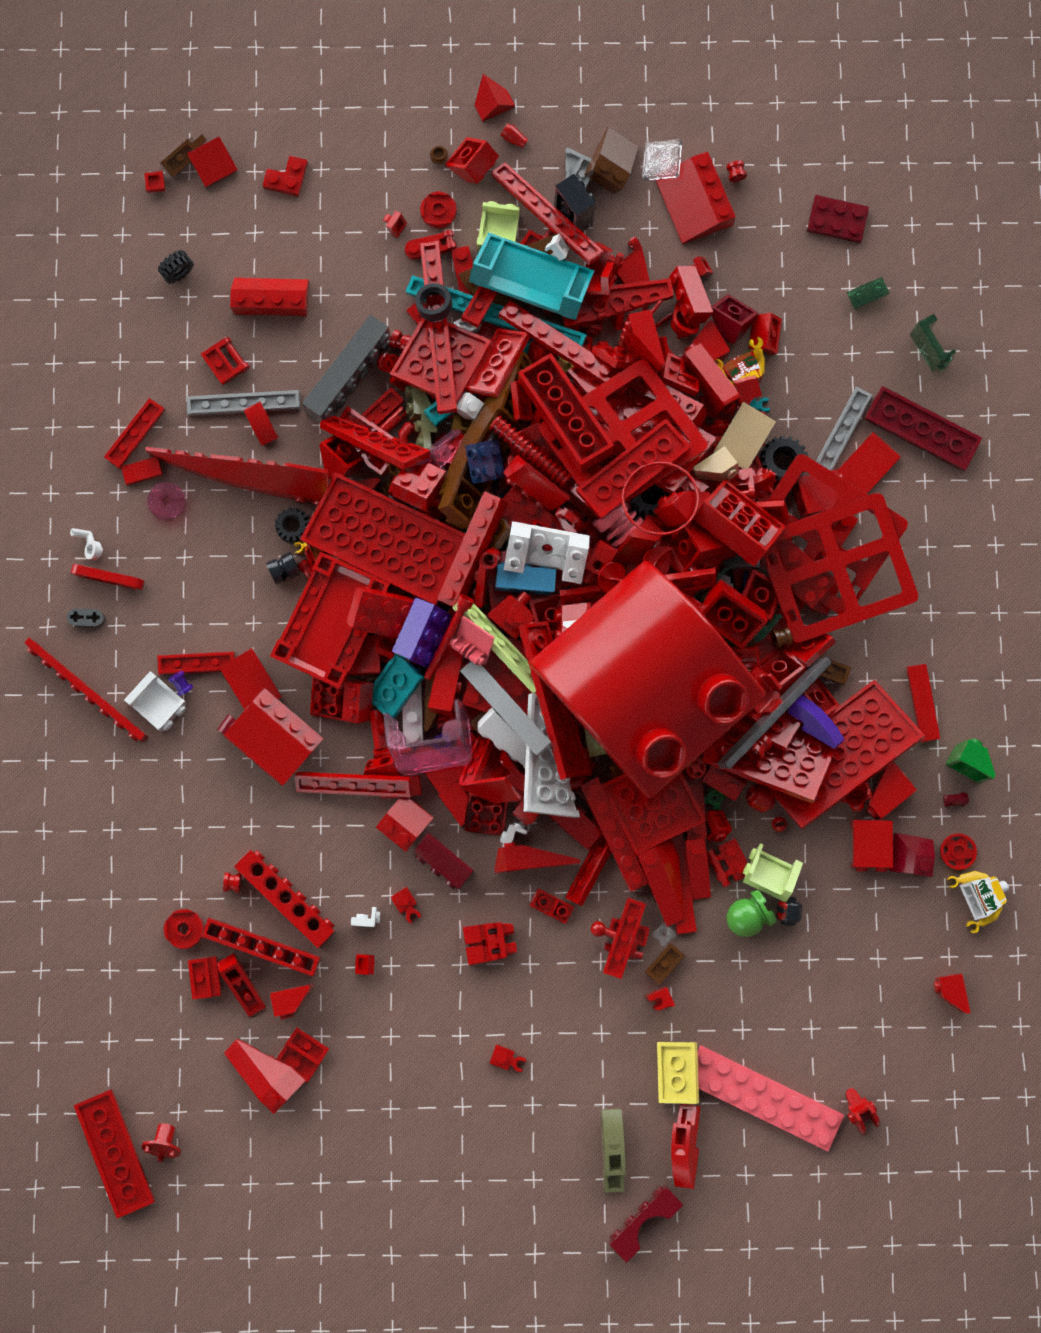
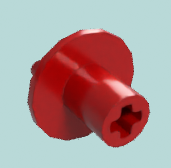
[141,1123,181,1162]

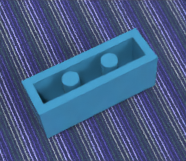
[494,562,556,596]

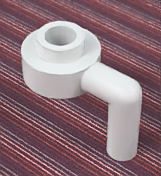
[70,528,103,560]

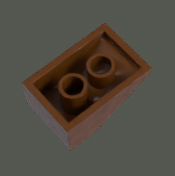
[584,127,638,194]

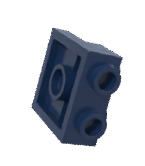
[465,439,505,484]

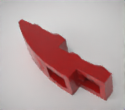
[671,1104,701,1189]

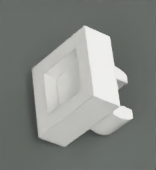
[545,234,569,261]

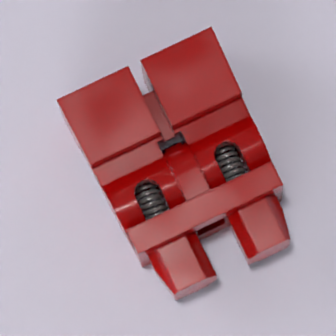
[463,922,517,965]

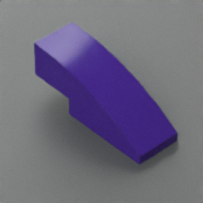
[788,695,844,749]

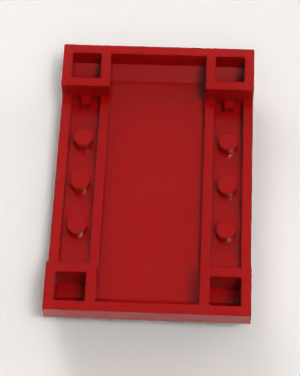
[270,551,391,690]

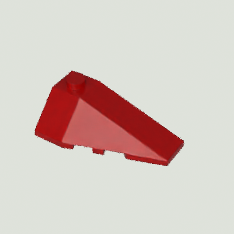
[339,406,403,476]
[224,1038,306,1114]

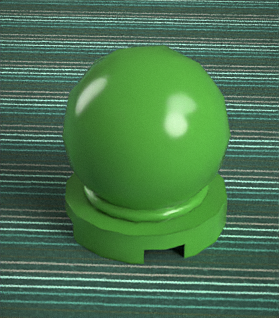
[726,890,777,937]

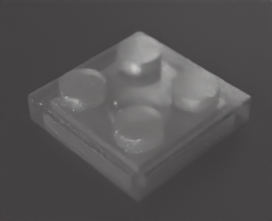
[642,139,682,181]

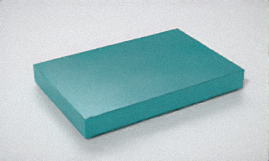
[372,654,425,721]

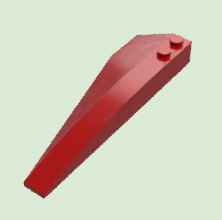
[145,447,332,506]

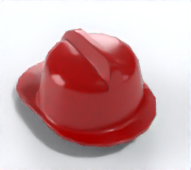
[671,301,700,339]

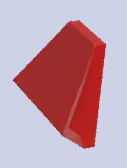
[474,74,515,122]

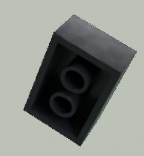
[554,174,596,232]

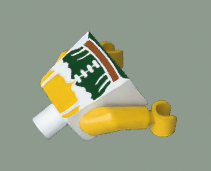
[947,871,1009,933]

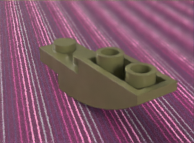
[405,385,438,451]
[601,1109,626,1193]

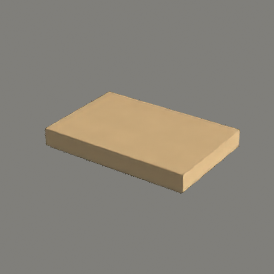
[714,402,776,469]

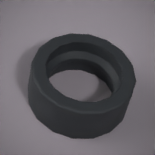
[415,283,453,322]

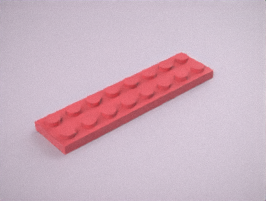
[697,1045,844,1151]

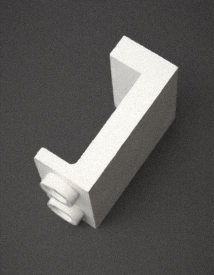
[124,671,187,732]

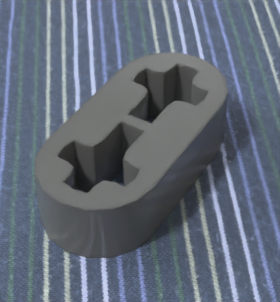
[67,608,105,628]

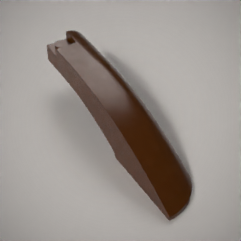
[438,351,534,529]

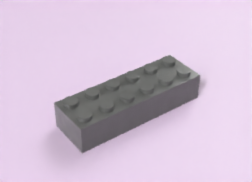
[302,314,391,423]

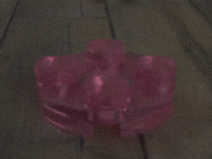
[147,482,186,521]

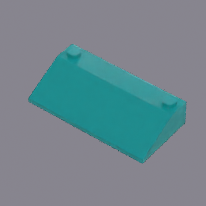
[469,232,594,320]

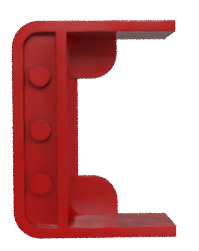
[459,734,521,803]

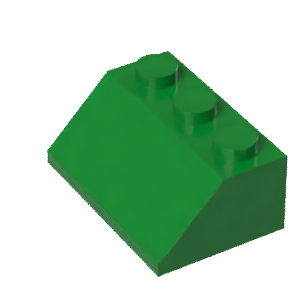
[945,738,996,784]

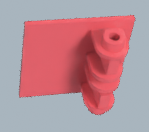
[449,616,495,666]

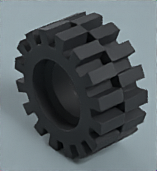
[158,250,194,284]
[275,507,309,544]

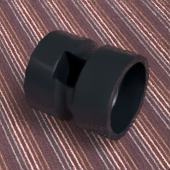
[266,552,300,585]

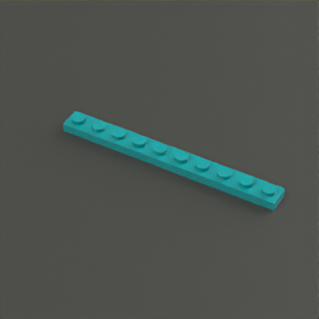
[405,275,586,347]

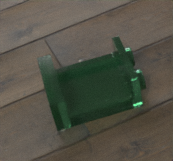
[910,314,957,372]

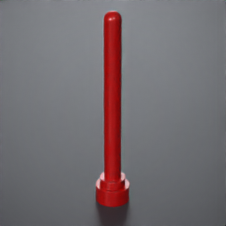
[424,594,474,680]

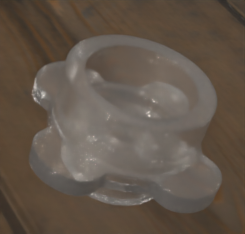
[652,922,676,946]

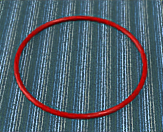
[622,462,700,536]

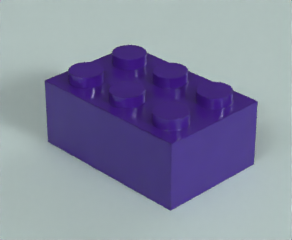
[392,598,452,668]

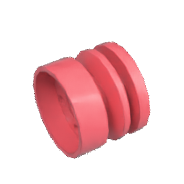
[592,503,643,548]

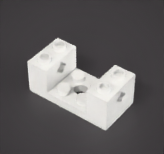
[504,521,590,584]

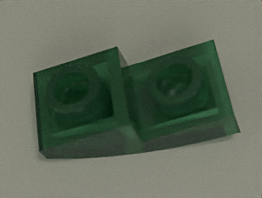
[847,277,890,310]

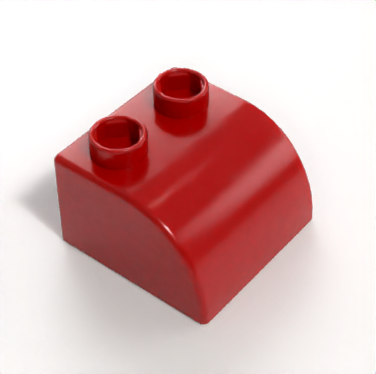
[530,561,766,798]

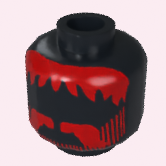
[776,897,803,926]

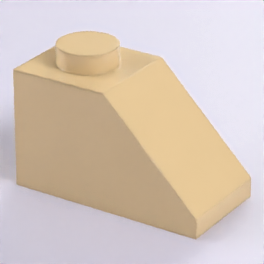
[693,446,739,482]

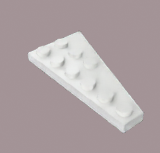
[523,693,580,818]

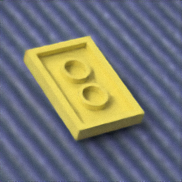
[657,1042,699,1104]

